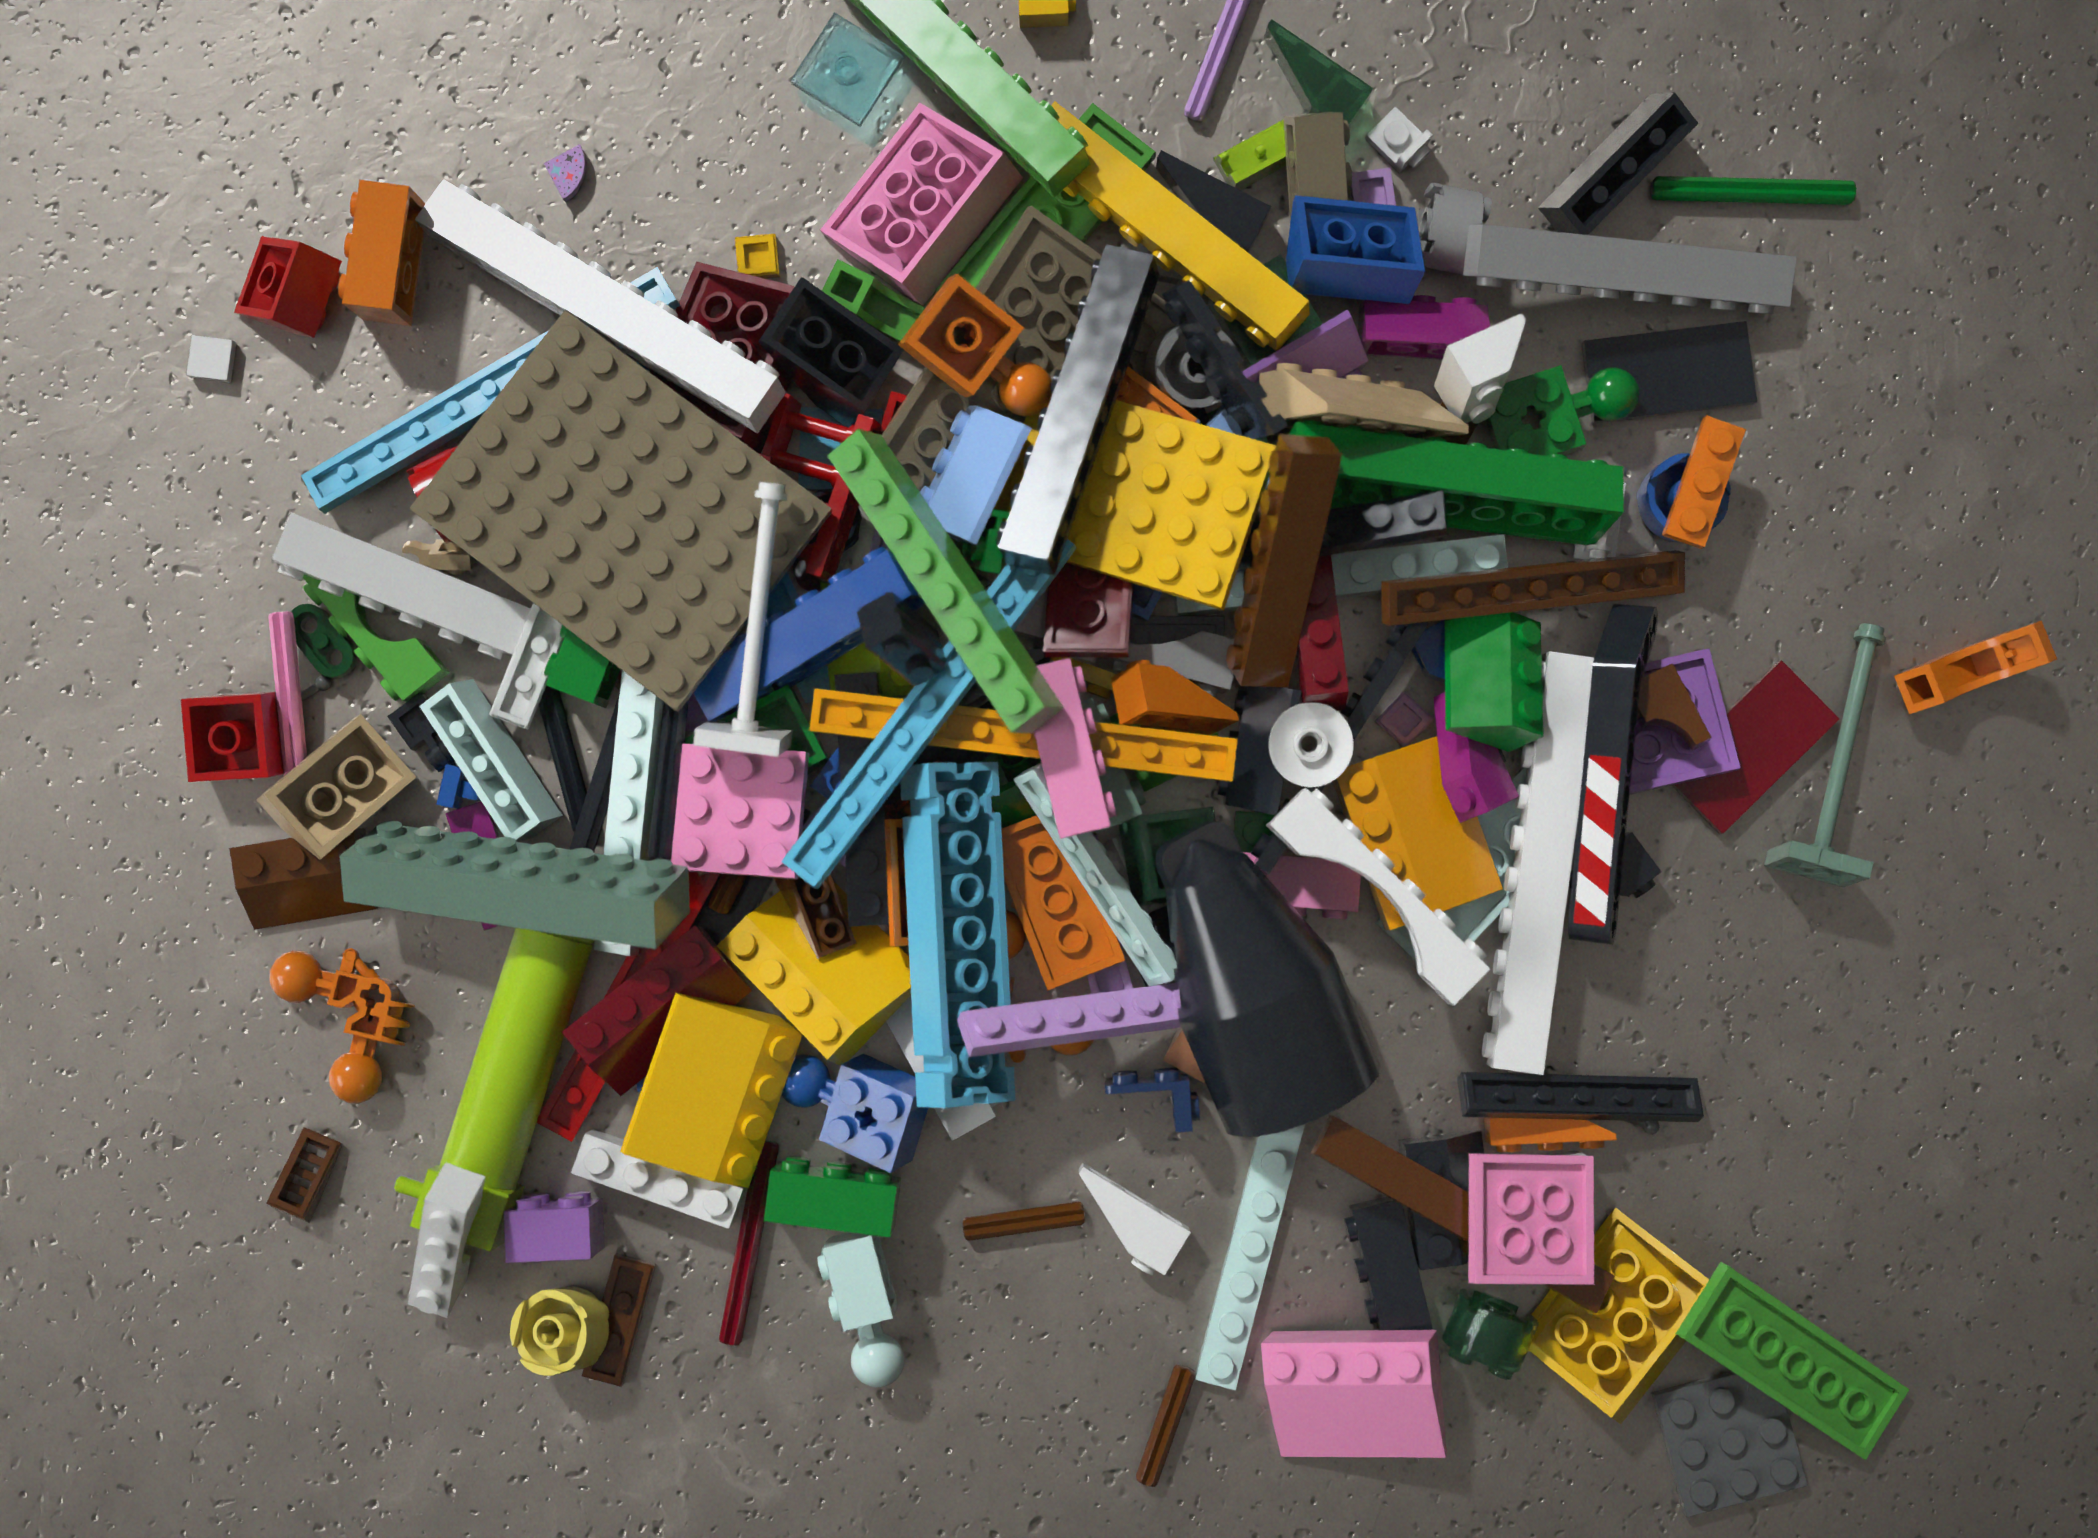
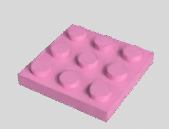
[671,744,809,879]
[1469,1154,1594,1284]

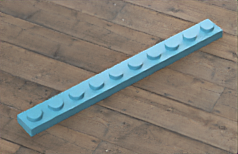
[301,267,680,514]
[781,539,1077,889]

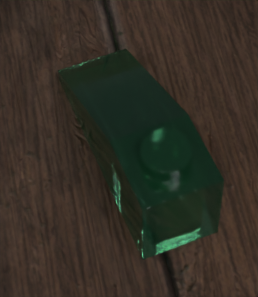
[1264,19,1374,128]

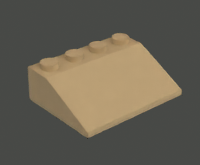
[1259,363,1469,439]

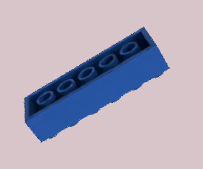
[694,547,926,722]

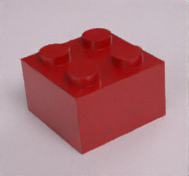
[181,691,284,782]

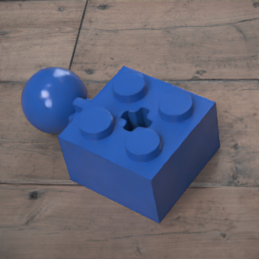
[781,1053,929,1173]

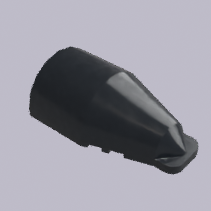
[1155,821,1380,1137]

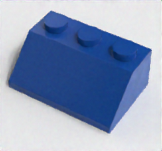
[1286,195,1425,304]

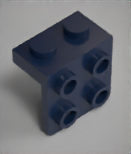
[1105,1068,1200,1133]

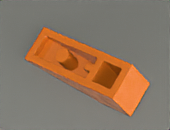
[1111,660,1239,735]

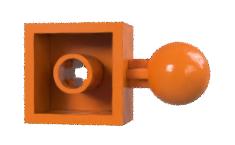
[898,274,1052,416]

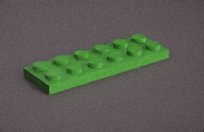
[935,103,1156,293]
[1675,1262,1910,1460]

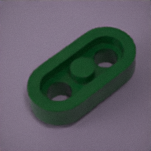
[291,604,357,678]

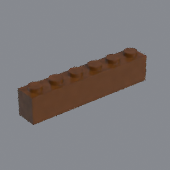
[1226,434,1342,687]

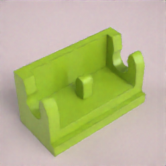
[1213,119,1286,190]

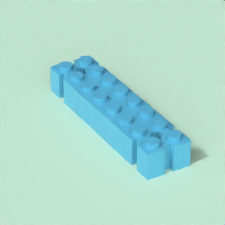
[900,762,1016,1108]

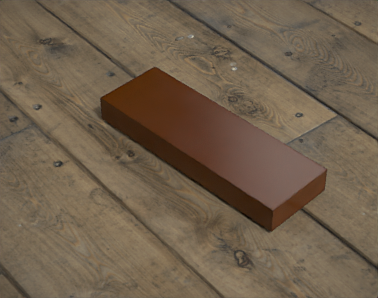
[581,1253,656,1387]

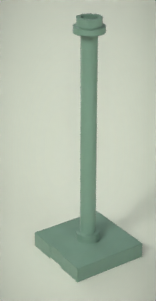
[1764,623,1886,887]

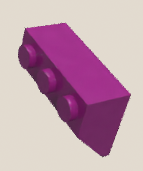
[1358,295,1491,360]

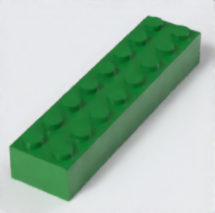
[1289,420,1624,545]

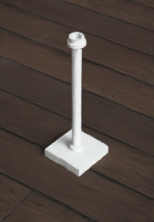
[693,482,793,757]

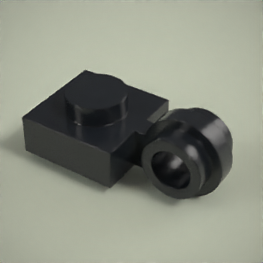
[387,692,456,772]

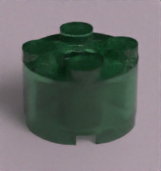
[1442,1289,1539,1380]

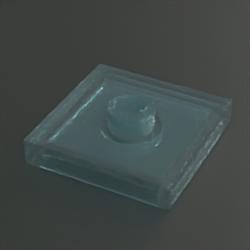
[790,12,904,127]

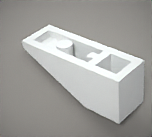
[1078,1163,1190,1275]

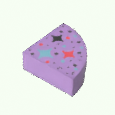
[544,144,587,202]

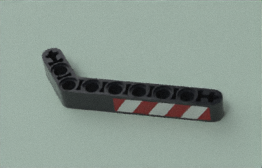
[1568,604,1658,945]

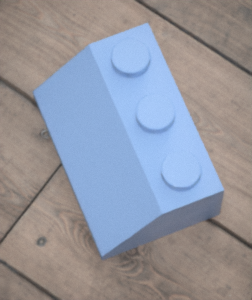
[920,405,1031,545]

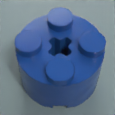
[1636,453,1731,542]

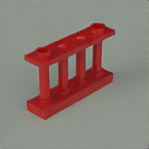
[762,393,883,584]

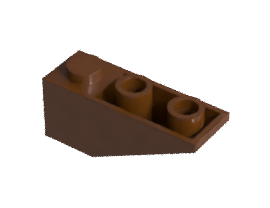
[774,828,857,958]

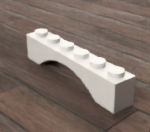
[1266,788,1490,1006]

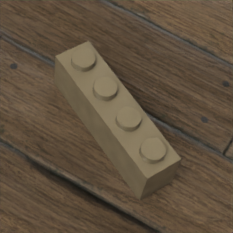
[1283,112,1352,222]

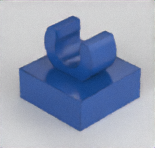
[436,764,481,809]

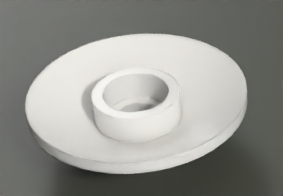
[1269,702,1353,787]

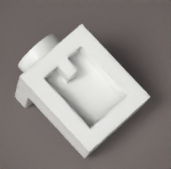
[1365,107,1433,173]

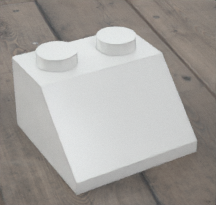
[1434,313,1526,423]

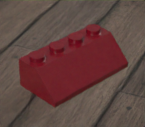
[562,925,753,1096]

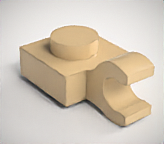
[402,539,476,575]

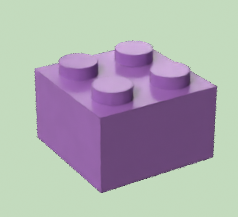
[504,1191,605,1263]

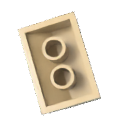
[256,714,416,859]

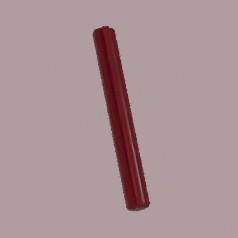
[719,1140,779,1346]

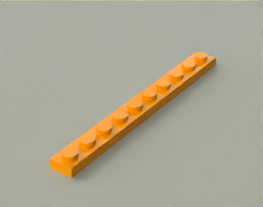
[809,688,1237,782]

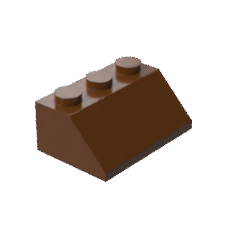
[229,828,378,930]

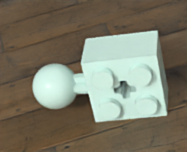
[817,1232,905,1388]

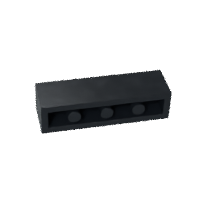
[1538,92,1699,235]
[1344,1196,1441,1363]

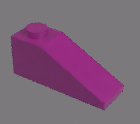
[1433,692,1519,823]

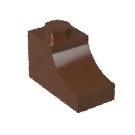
[1637,663,1712,751]

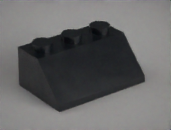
[1217,686,1301,815]
[1399,1130,1484,1270]

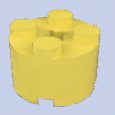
[510,1286,609,1376]

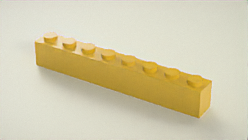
[1051,101,1310,351]

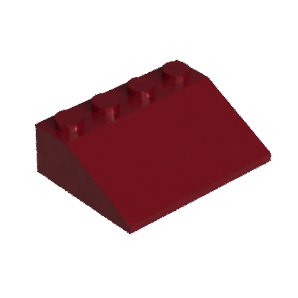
[649,261,794,453]

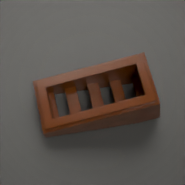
[266,1127,343,1223]

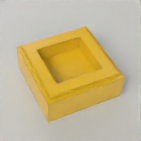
[735,234,780,278]

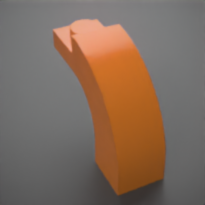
[1894,620,2057,714]

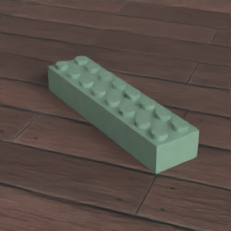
[340,821,690,949]

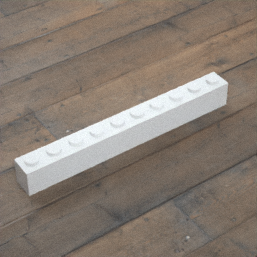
[415,180,786,433]
[1482,651,1594,1075]

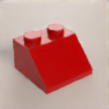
[234,236,342,338]

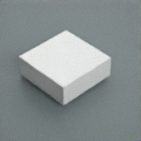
[186,335,237,383]

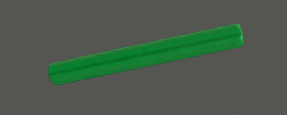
[1651,176,1856,205]

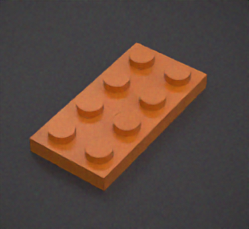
[1002,815,1125,990]

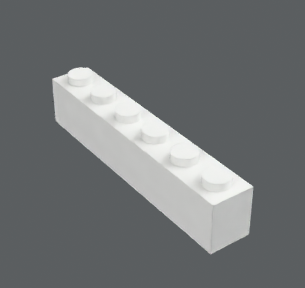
[272,512,531,660]

